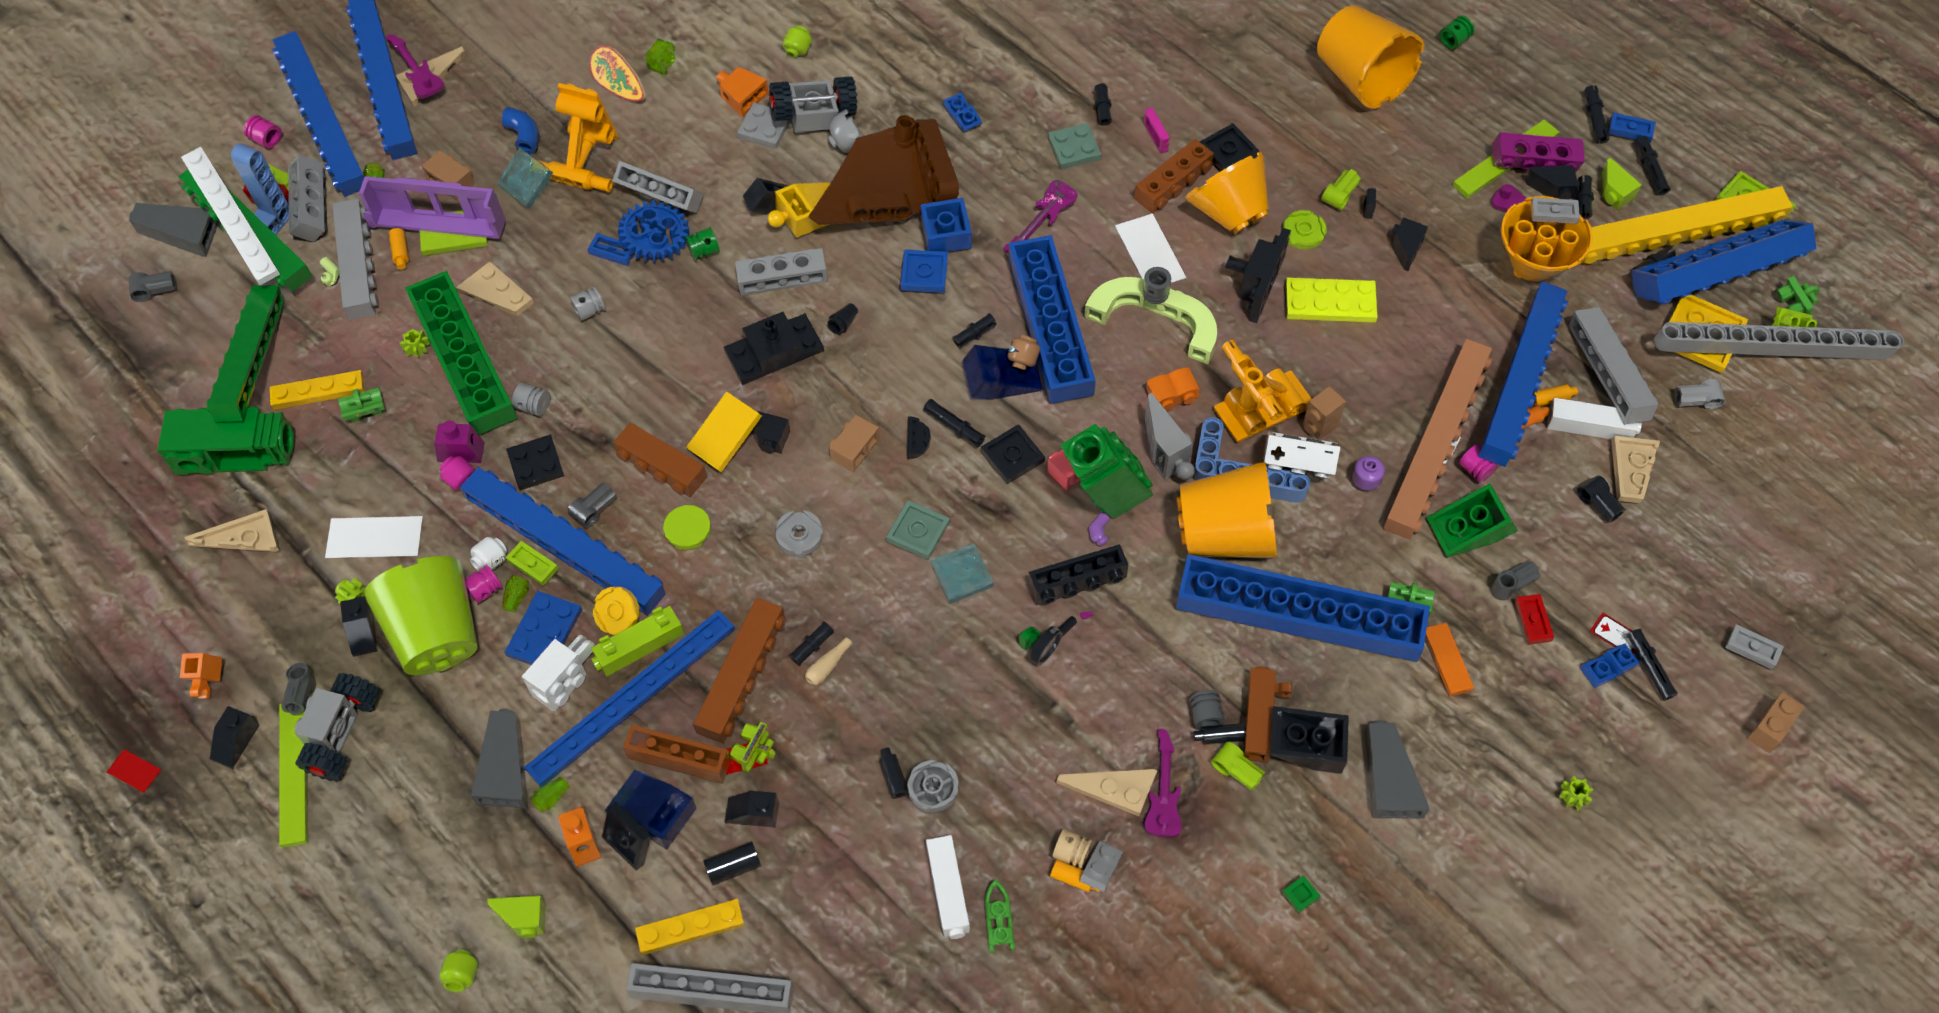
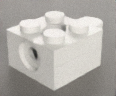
[522,635,595,712]

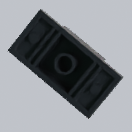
[1225,228,1291,323]
[724,311,824,385]

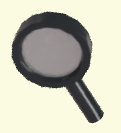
[1030,616,1077,666]

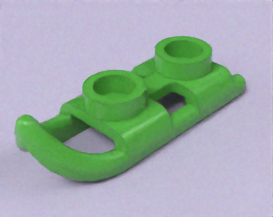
[985,880,1015,953]

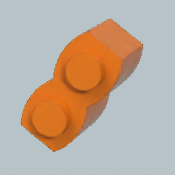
[1146,367,1200,411]

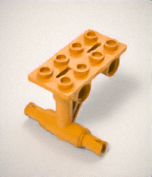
[529,83,619,193]
[1214,340,1312,443]

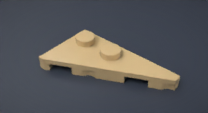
[396,47,465,107]
[185,509,279,552]
[1057,769,1157,816]

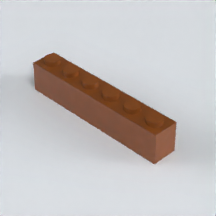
[693,598,786,744]

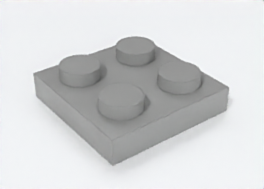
[737,102,791,149]

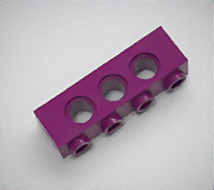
[1492,132,1585,172]

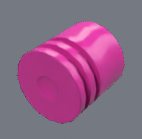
[244,115,282,149]
[1459,444,1499,483]
[465,564,503,604]

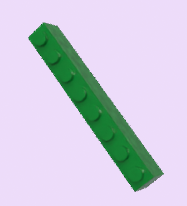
[178,169,313,292]
[207,285,285,422]

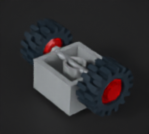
[769,76,858,132]
[295,673,381,782]

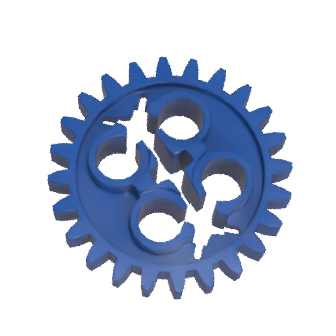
[618,200,689,263]

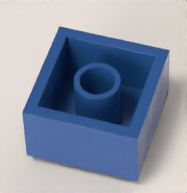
[920,198,972,252]

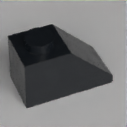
[1525,165,1579,200]
[743,178,788,215]
[1391,217,1428,271]
[751,410,790,454]
[340,596,378,657]
[209,706,259,769]
[724,791,779,828]

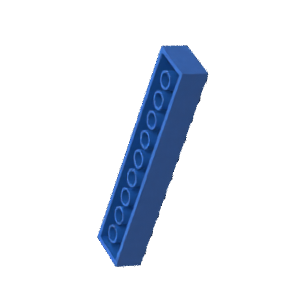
[1176,554,1430,662]

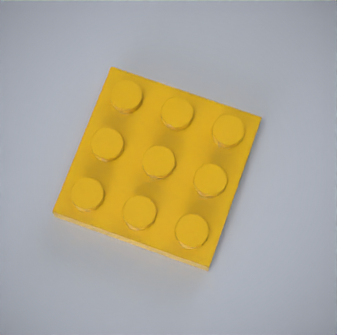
[1669,295,1748,373]

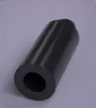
[1193,723,1245,745]
[879,747,909,799]

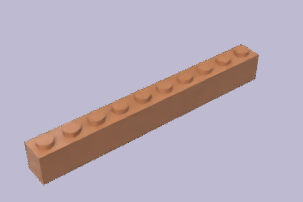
[1383,339,1493,540]

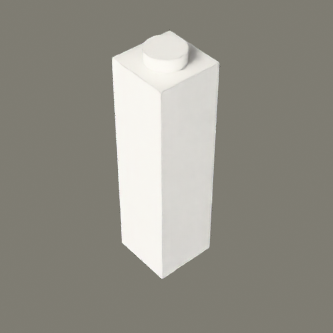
[1547,398,1642,439]
[926,835,970,939]

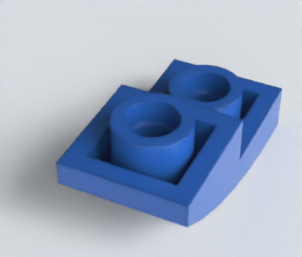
[943,92,982,132]
[1580,644,1640,688]

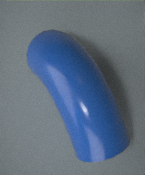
[502,107,539,154]

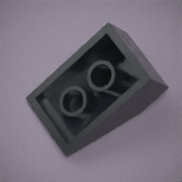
[1270,706,1349,774]

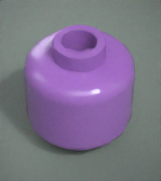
[1352,456,1385,491]

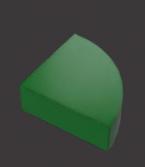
[1019,626,1042,651]

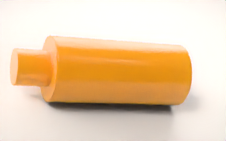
[389,228,409,270]
[1533,384,1578,407]
[1050,860,1100,893]

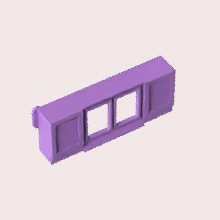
[359,176,506,239]

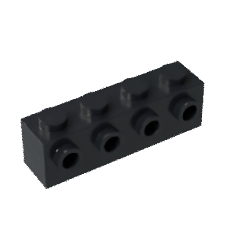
[1028,544,1129,605]

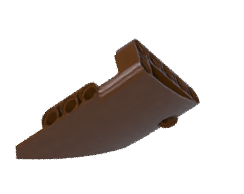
[808,115,959,225]

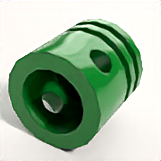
[1439,15,1475,50]
[685,227,720,261]

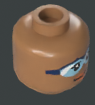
[1008,335,1040,370]

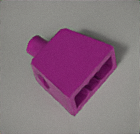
[434,421,485,463]

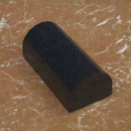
[703,841,761,886]

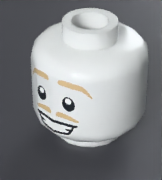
[470,537,507,571]

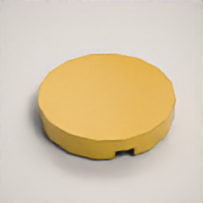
[593,586,639,635]

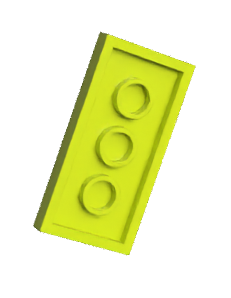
[1285,278,1378,322]

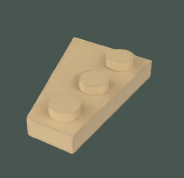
[456,262,534,317]
[1611,436,1660,503]

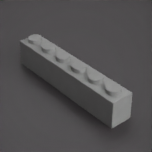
[332,199,378,320]
[1569,307,1658,424]
[626,963,794,1013]

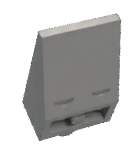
[1145,393,1195,480]

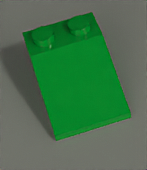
[1426,483,1518,557]

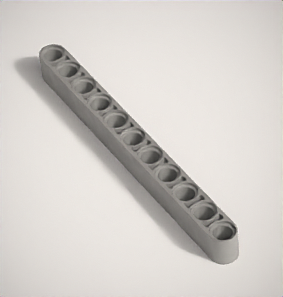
[1654,322,1904,360]

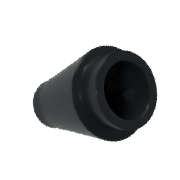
[827,303,858,334]

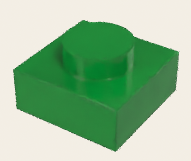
[1282,875,1320,914]

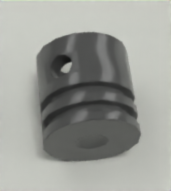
[1143,267,1171,304]
[1190,690,1225,730]

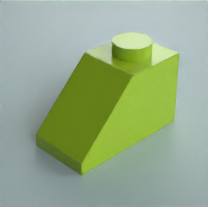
[1601,157,1642,210]
[487,896,546,939]

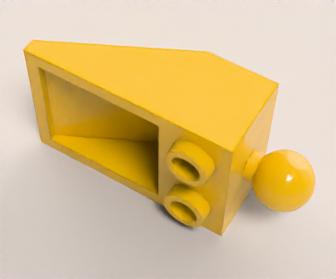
[768,182,831,238]

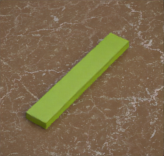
[1452,119,1560,199]
[279,704,308,848]

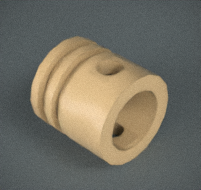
[1052,829,1093,869]

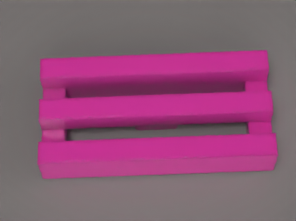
[1144,107,1170,154]

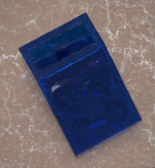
[963,345,1043,400]
[604,770,697,850]

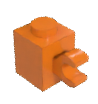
[180,653,222,699]

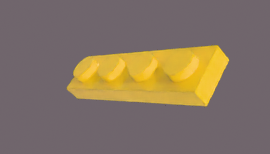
[269,370,365,410]
[635,899,745,955]

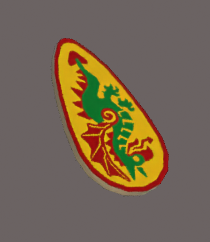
[589,45,646,101]

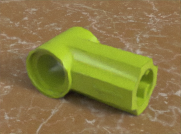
[1321,169,1361,211]
[1211,742,1265,791]

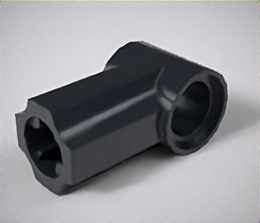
[1577,475,1626,523]

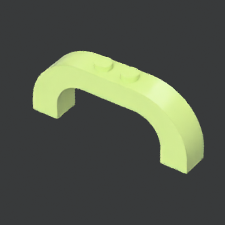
[1084,277,1217,365]

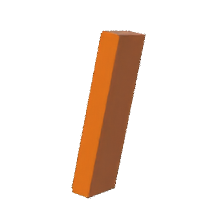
[1425,623,1474,697]

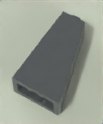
[129,203,219,257]
[471,709,528,809]
[1365,720,1429,819]

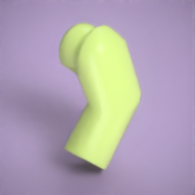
[320,257,339,286]

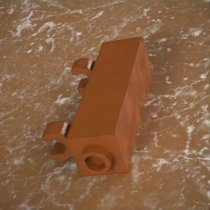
[1243,666,1292,763]

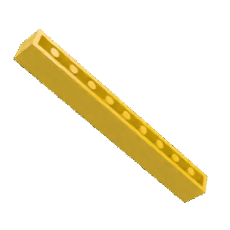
[1577,186,1793,265]

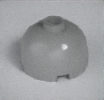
[828,109,862,153]
[907,760,959,813]

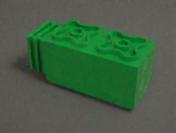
[157,406,294,475]
[1061,424,1153,519]

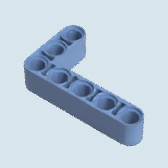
[231,143,289,235]
[1193,417,1310,503]

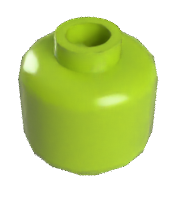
[782,25,812,58]
[439,950,478,992]

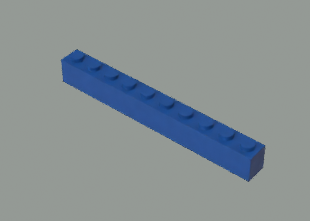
[346,0,418,160]
[272,31,364,197]
[1478,281,1568,467]
[460,467,666,616]

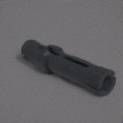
[1584,85,1609,144]
[1635,136,1671,196]
[923,399,986,448]
[1627,629,1678,701]

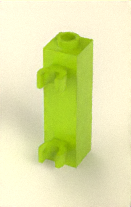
[591,606,685,677]

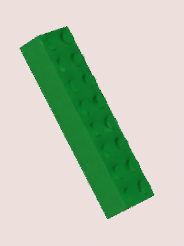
[405,270,517,435]

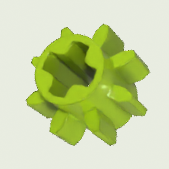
[400,329,430,358]
[335,577,366,605]
[1559,776,1594,810]

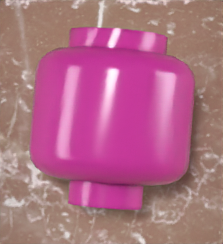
[439,456,475,491]

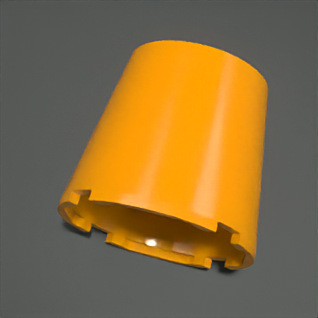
[1317,5,1424,109]
[1177,462,1277,558]

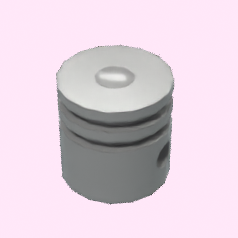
[570,286,606,321]
[512,383,550,416]

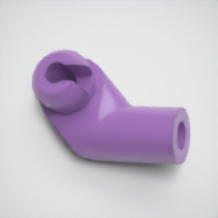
[1089,512,1110,546]

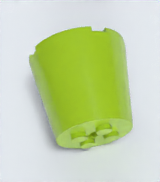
[364,556,478,675]

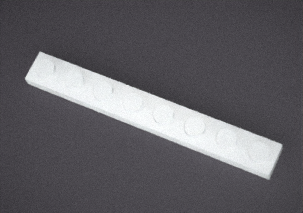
[181,147,280,285]

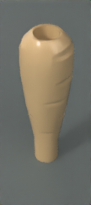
[805,637,852,686]

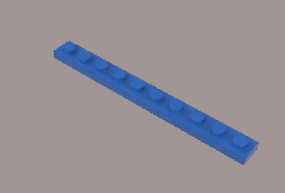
[524,610,735,788]

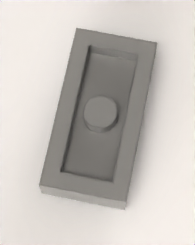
[1531,198,1580,224]
[1725,624,1784,670]
[1080,841,1123,892]

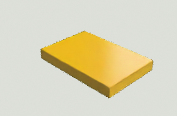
[686,391,762,473]

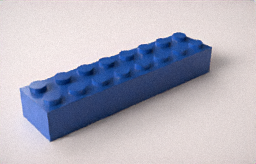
[1631,219,1817,304]
[1009,235,1096,404]

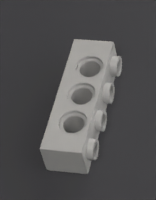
[288,154,326,242]
[612,161,704,213]
[735,248,828,296]

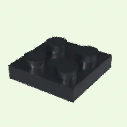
[1200,123,1259,171]
[981,424,1045,484]
[506,434,564,491]
[602,802,651,871]

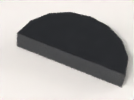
[907,416,931,460]

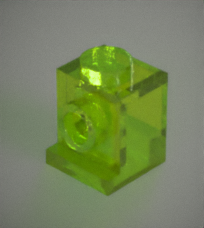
[645,38,676,76]

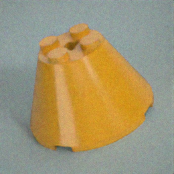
[1185,152,1269,235]
[1501,196,1593,283]

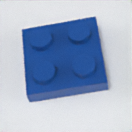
[901,249,948,293]

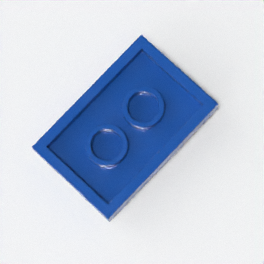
[504,590,582,665]

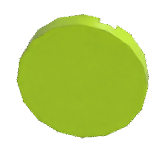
[1283,210,1326,249]
[663,505,711,550]

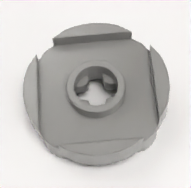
[775,511,823,558]

